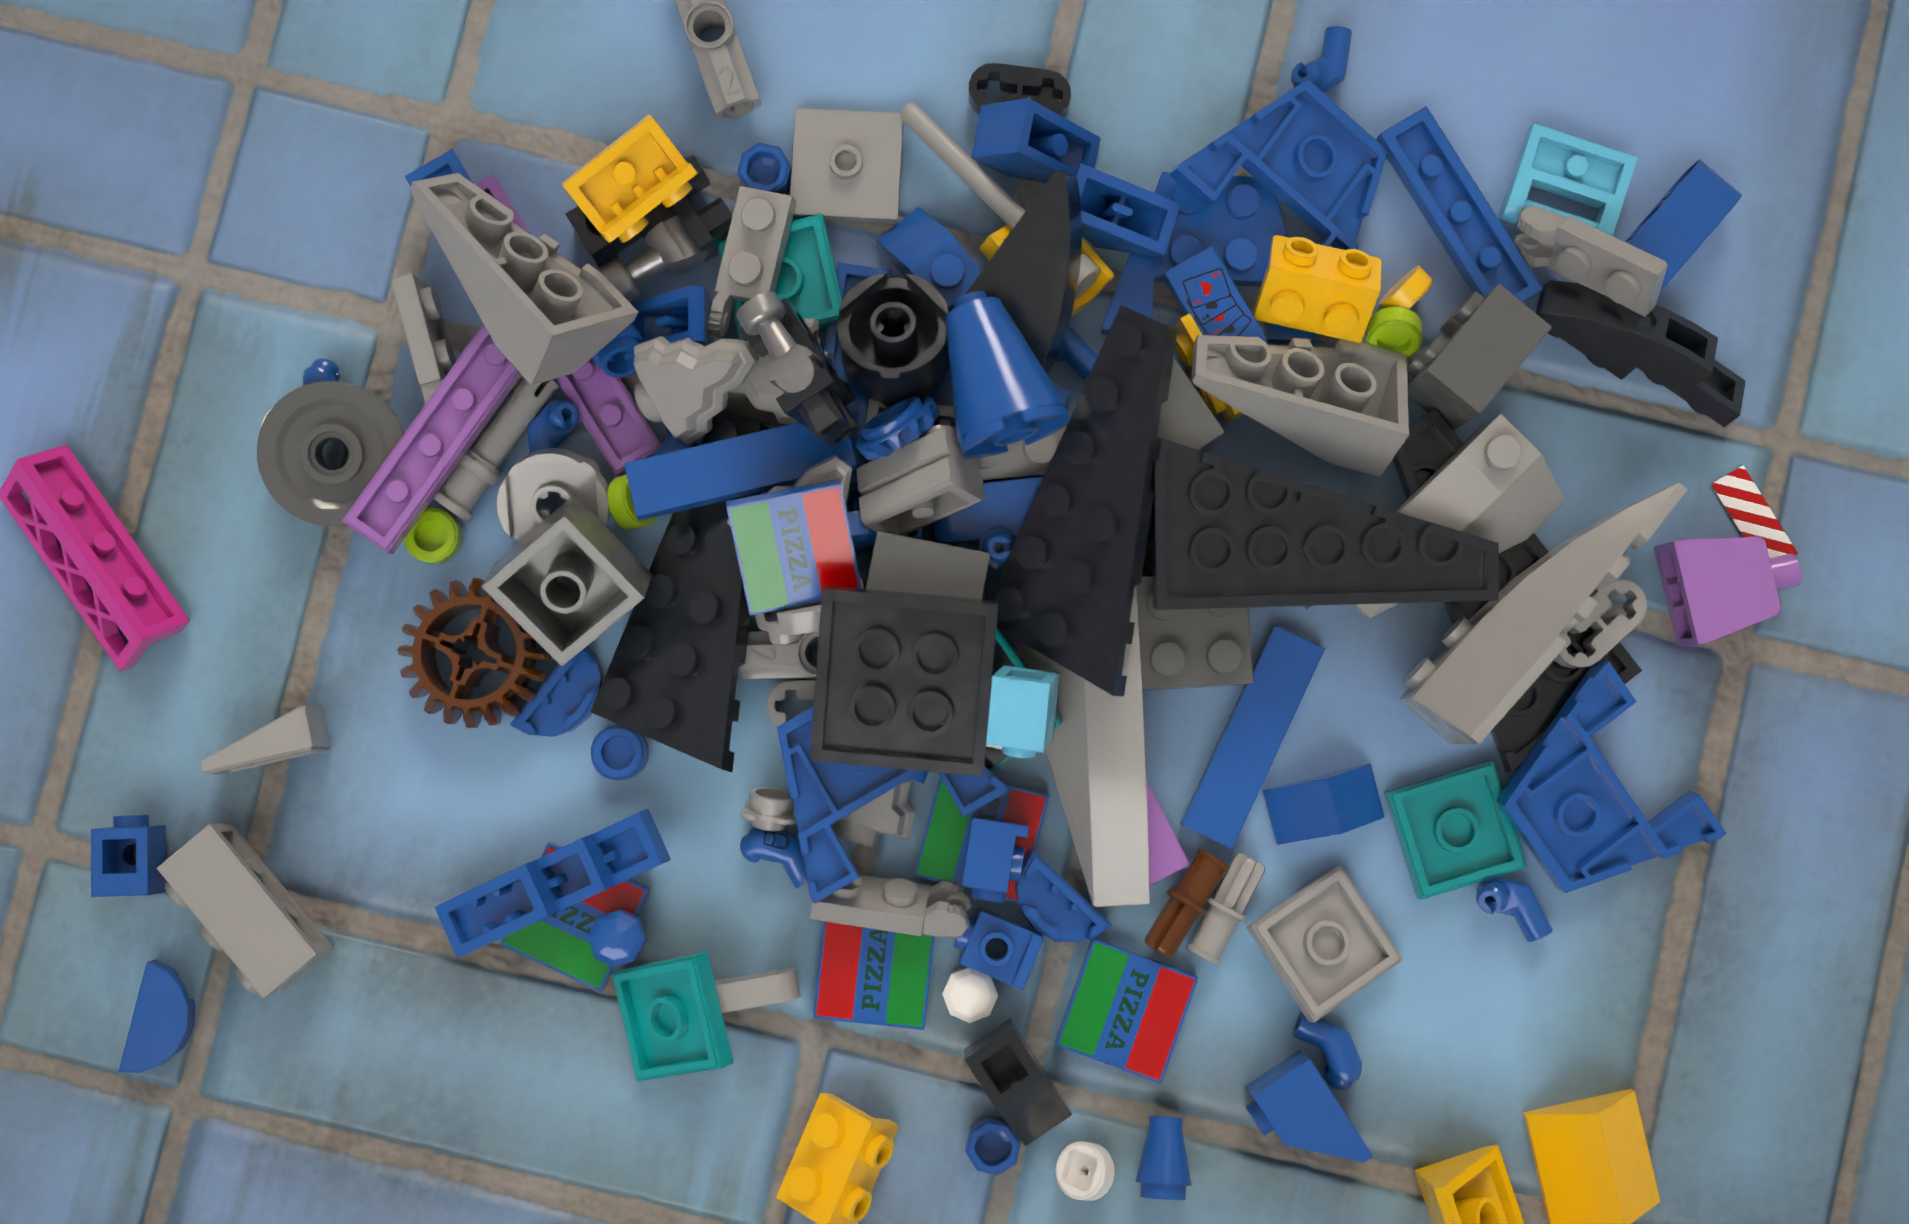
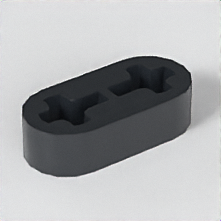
[968,63,1071,117]

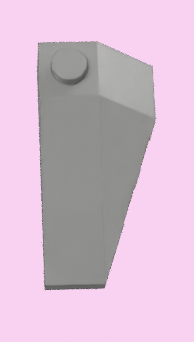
[410,173,638,386]
[1191,335,1409,477]
[1354,413,1565,619]

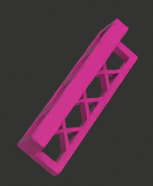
[0,444,190,671]

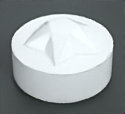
[1056,1141,1115,1201]

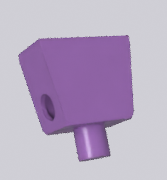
[1654,536,1802,648]

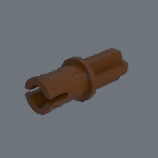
[1144,848,1229,958]

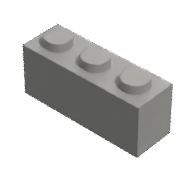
[157,822,334,999]

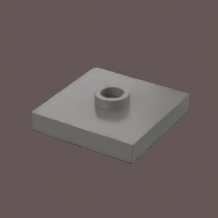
[790,108,904,225]
[1246,865,1403,1023]

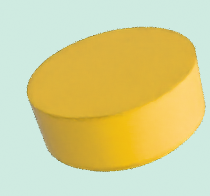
[1378,265,1433,309]

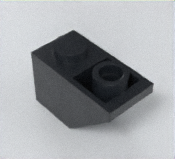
[964,1018,1072,1146]

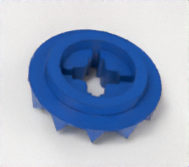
[855,396,940,460]

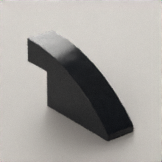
[965,169,1082,375]

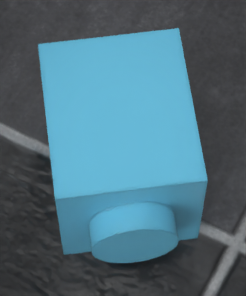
[986,666,1060,758]

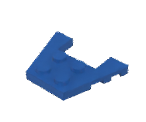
[1169,79,1388,250]
[1101,172,1316,345]
[1496,659,1727,893]
[777,706,1008,904]

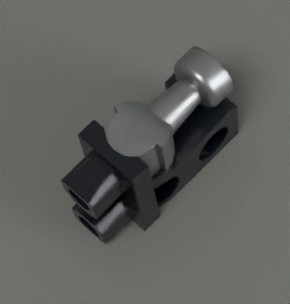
[565,155,732,302]
[736,291,860,447]

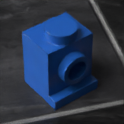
[91,815,167,897]
[962,816,1029,902]
[953,907,1044,991]

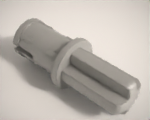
[1186,853,1265,965]

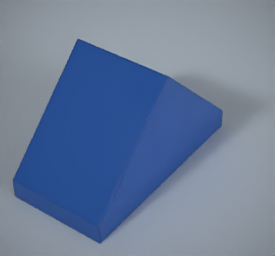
[1074,163,1181,257]
[631,284,714,346]
[1262,764,1385,845]

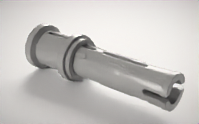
[433,377,560,523]

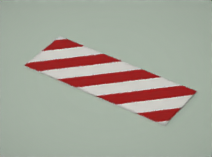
[1711,465,1798,558]

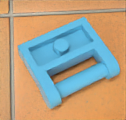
[1498,123,1638,236]

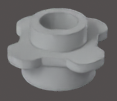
[740,787,796,831]

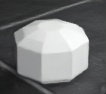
[942,966,998,1023]

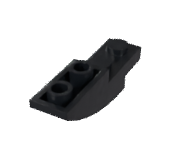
[1535,280,1746,428]

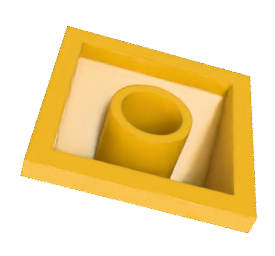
[1523,1089,1661,1224]
[1414,1145,1525,1224]

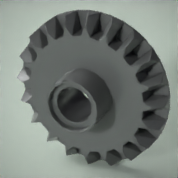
[257,381,405,526]

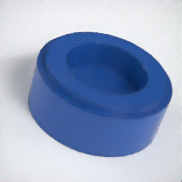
[590,725,649,780]

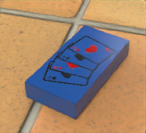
[1162,246,1268,342]

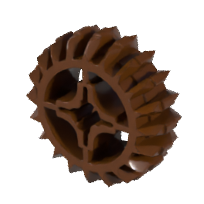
[397,578,552,728]

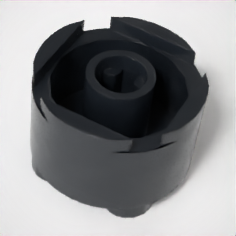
[837,273,950,407]

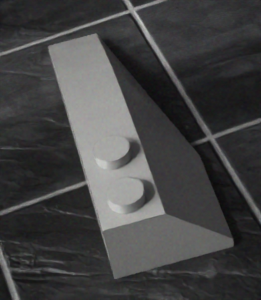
[1399,482,1688,744]
[1023,587,1150,907]

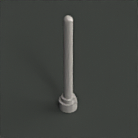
[901,103,1101,300]

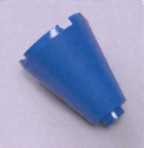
[945,291,1069,459]

